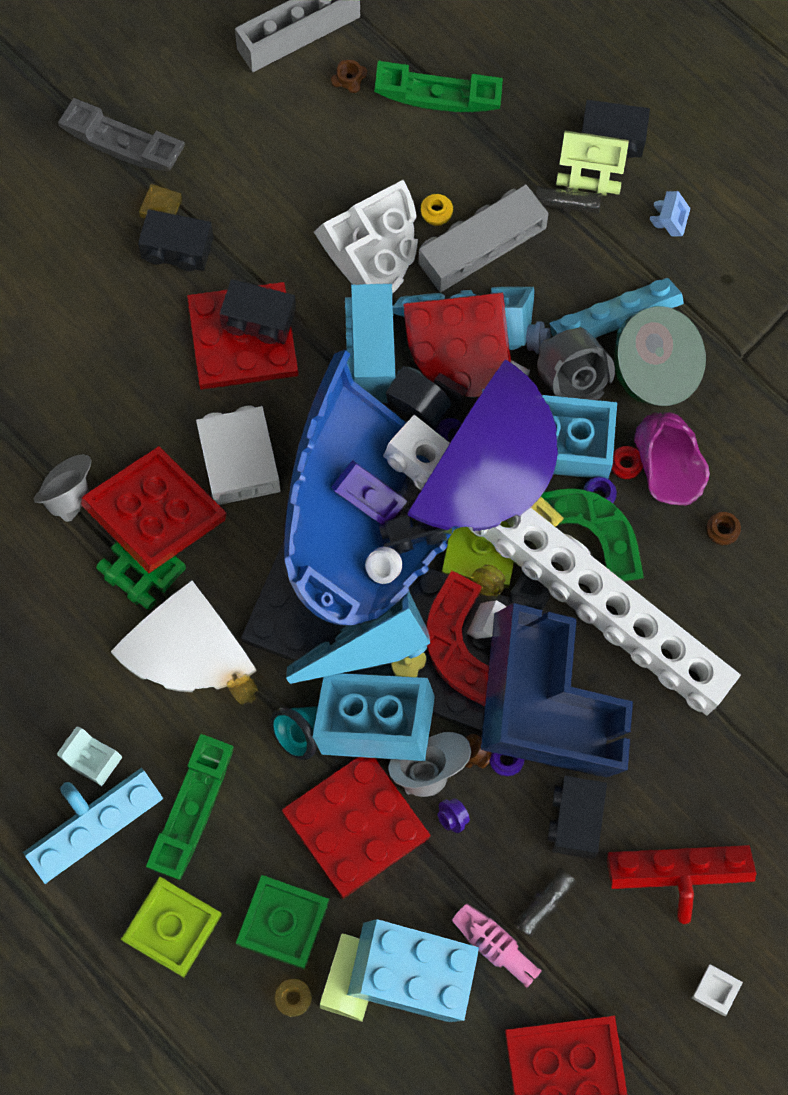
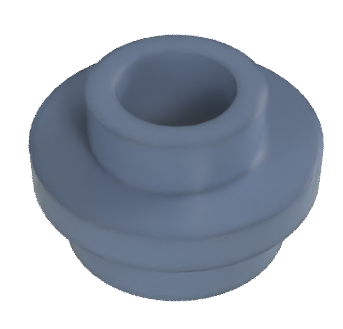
[526,321,550,354]

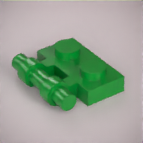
[96,542,186,610]

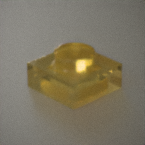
[139,184,182,218]

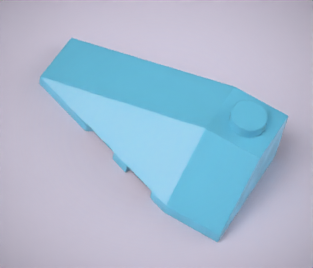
[393,287,534,350]
[286,591,430,684]

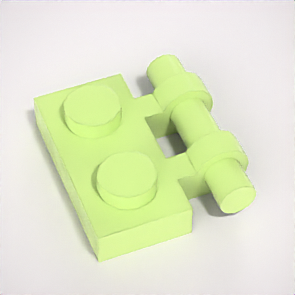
[556,131,629,196]

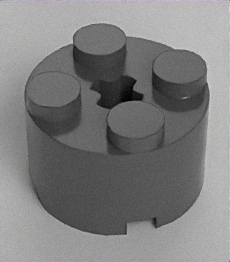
[537,327,615,400]

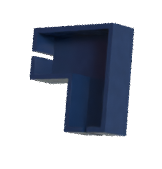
[481,603,633,778]

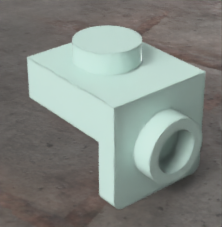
[57,726,122,786]

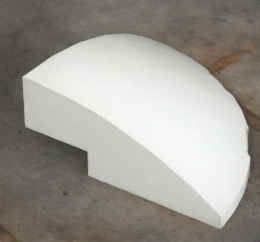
[314,180,418,294]
[111,581,256,692]

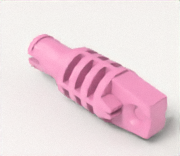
[452,903,542,988]

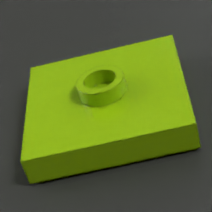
[442,520,514,588]
[121,877,222,978]

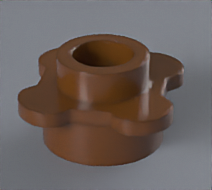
[331,60,367,93]
[465,734,492,769]

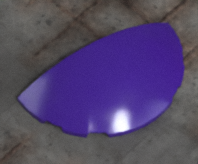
[407,359,558,531]

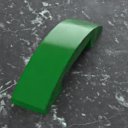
[374,61,503,112]
[146,734,234,880]

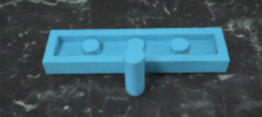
[550,278,684,338]
[23,768,163,884]

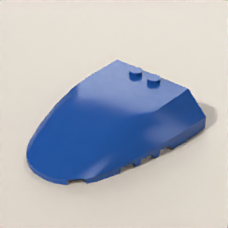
[284,350,460,626]

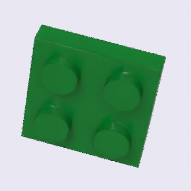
[236,875,330,970]

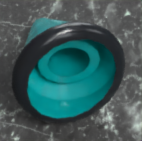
[271,706,318,760]

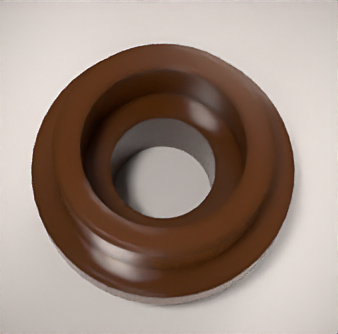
[706,512,741,545]

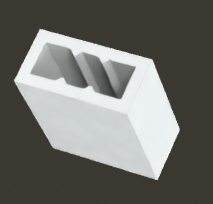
[196,406,281,505]

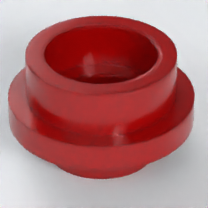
[611,446,643,479]

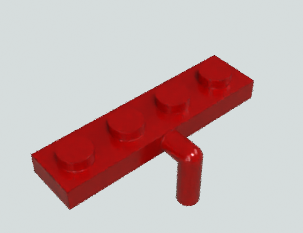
[607,845,756,924]

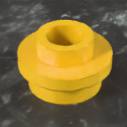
[421,194,453,226]

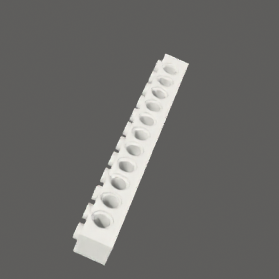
[383,415,741,715]

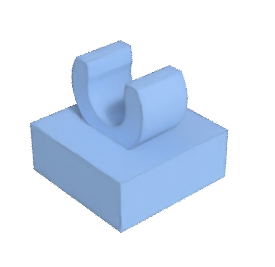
[650,191,690,236]

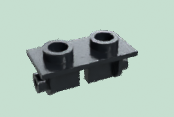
[379,515,452,554]

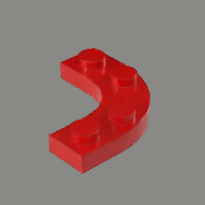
[427,570,489,706]

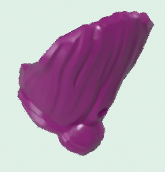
[634,412,710,506]

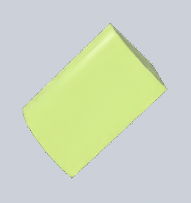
[320,933,368,1021]

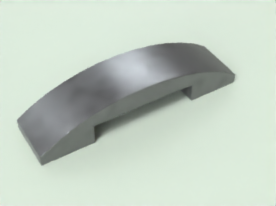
[58,98,185,171]

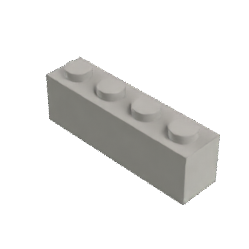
[235,0,360,72]
[418,185,549,293]

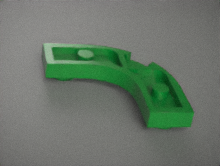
[541,489,644,582]

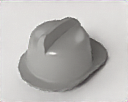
[33,454,92,522]
[388,732,471,797]

